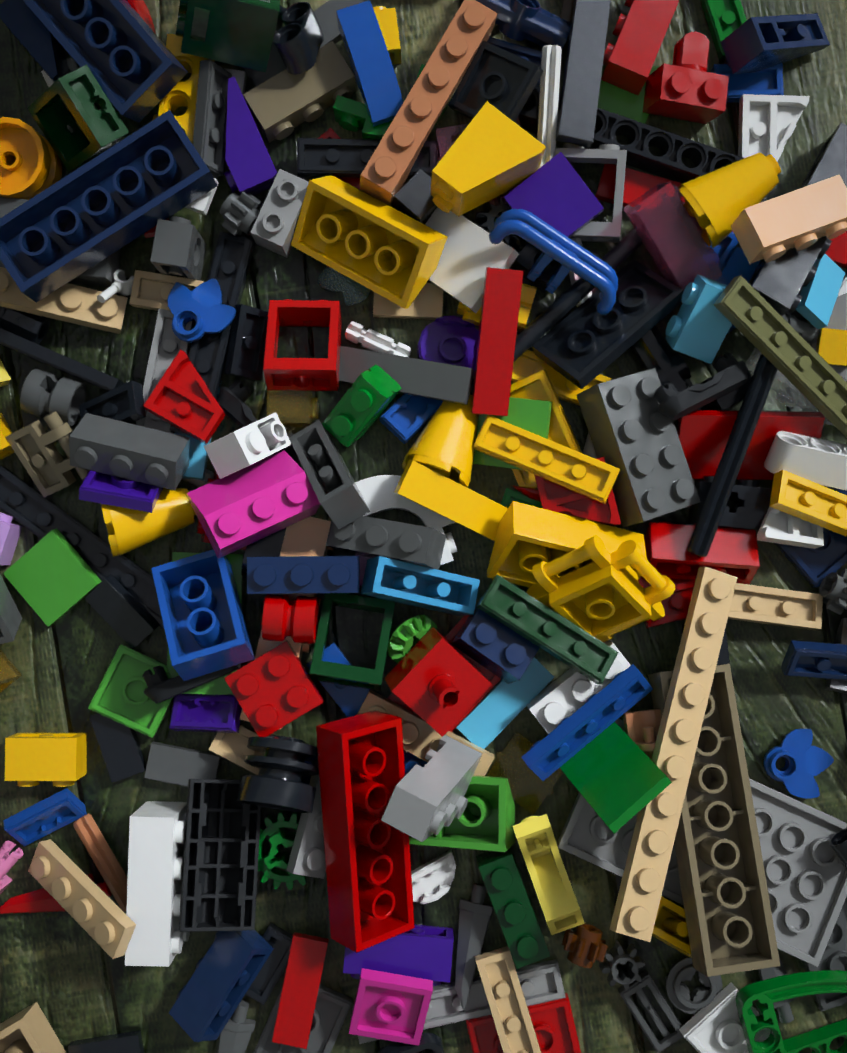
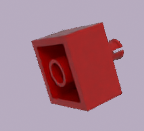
[384,627,492,737]

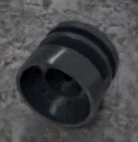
[237,735,319,813]

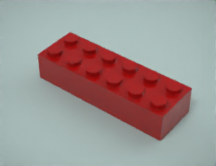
[316,710,415,953]

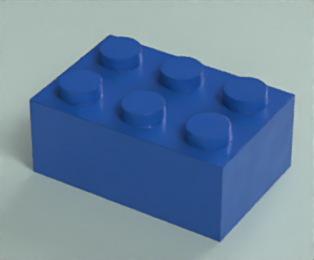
[151,549,255,681]

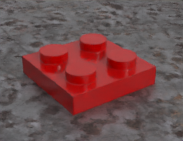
[224,640,324,737]

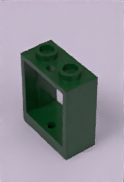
[27,64,129,172]
[310,593,395,691]

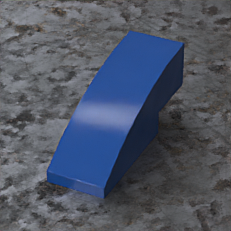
[336,0,403,127]

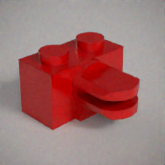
[643,32,729,124]

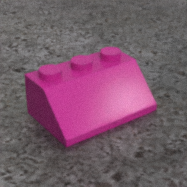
[186,450,320,559]

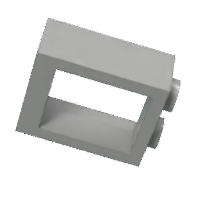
[555,143,627,243]

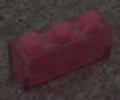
[623,182,723,291]

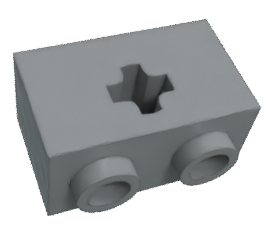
[250,169,309,258]

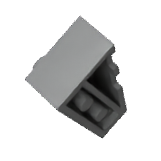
[381,735,482,842]

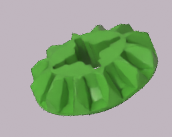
[387,615,437,664]

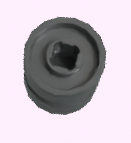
[20,369,86,426]

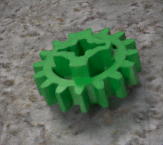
[258,810,308,890]

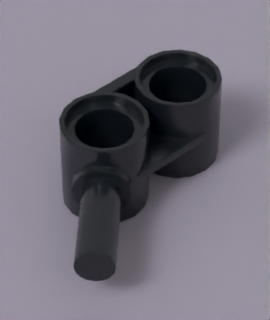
[273,2,324,75]

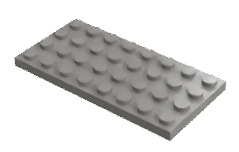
[557,718,847,967]

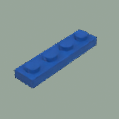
[521,664,653,781]

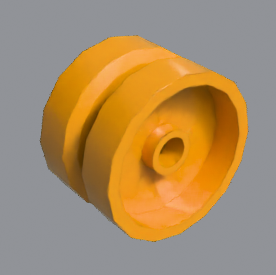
[0,117,63,200]

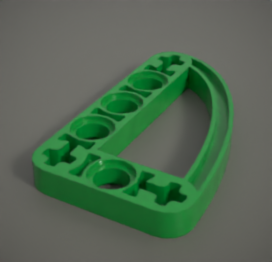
[736,970,847,1053]

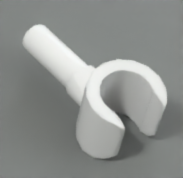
[97,269,134,303]

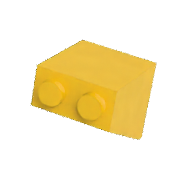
[431,101,546,217]

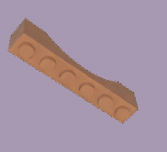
[359,0,498,206]

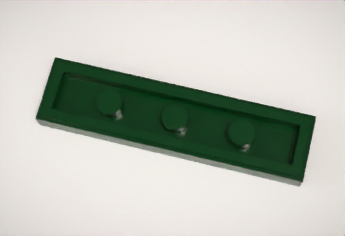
[477,574,619,684]

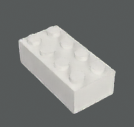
[125,801,190,967]

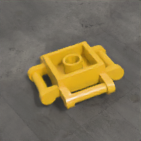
[526,536,675,643]

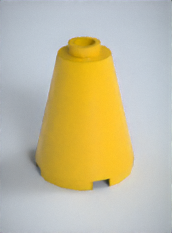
[674,152,781,248]
[402,394,479,488]
[101,488,196,557]

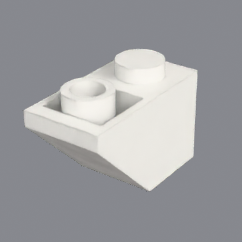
[204,413,292,479]

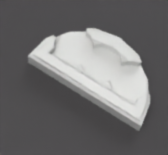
[411,849,456,904]

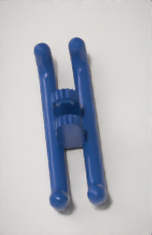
[489,209,618,315]

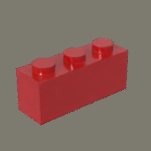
[601,0,679,96]
[644,521,760,584]

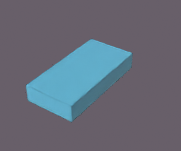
[796,254,845,330]

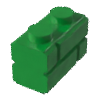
[322,364,402,447]

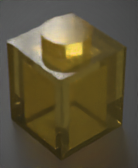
[267,390,319,427]

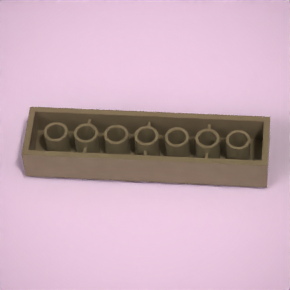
[648,664,780,977]

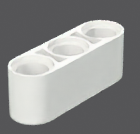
[764,431,847,491]

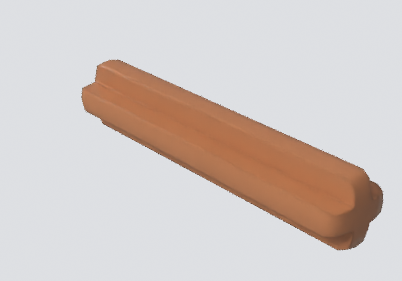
[73,814,127,912]

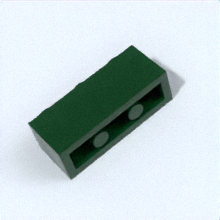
[476,848,550,969]

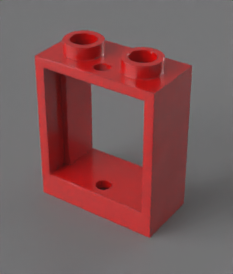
[263,299,342,391]

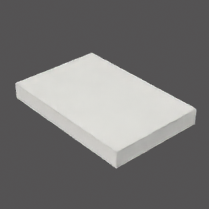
[425,207,519,313]

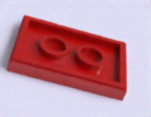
[466,993,581,1053]

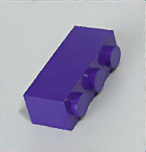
[343,924,454,986]

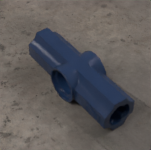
[476,0,571,49]

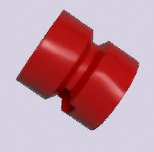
[262,594,319,644]

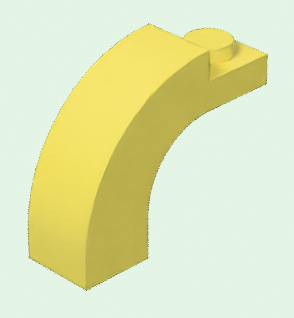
[512,814,585,936]

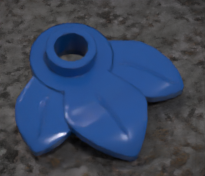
[167,278,236,342]
[763,728,834,799]

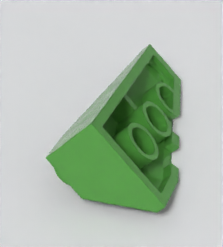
[409,775,515,852]

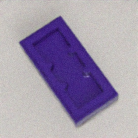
[169,694,242,733]

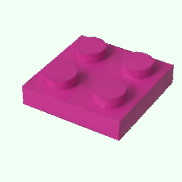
[349,968,433,1046]

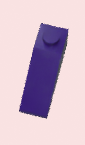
[224,76,277,196]

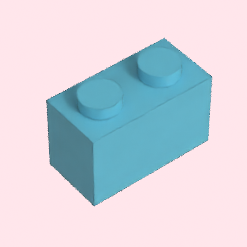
[665,274,732,364]

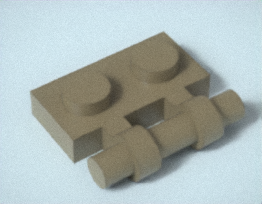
[5,411,90,497]

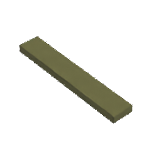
[713,275,847,438]

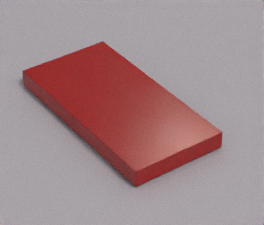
[677,410,825,480]

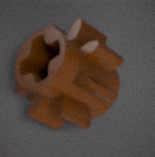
[562,923,608,968]

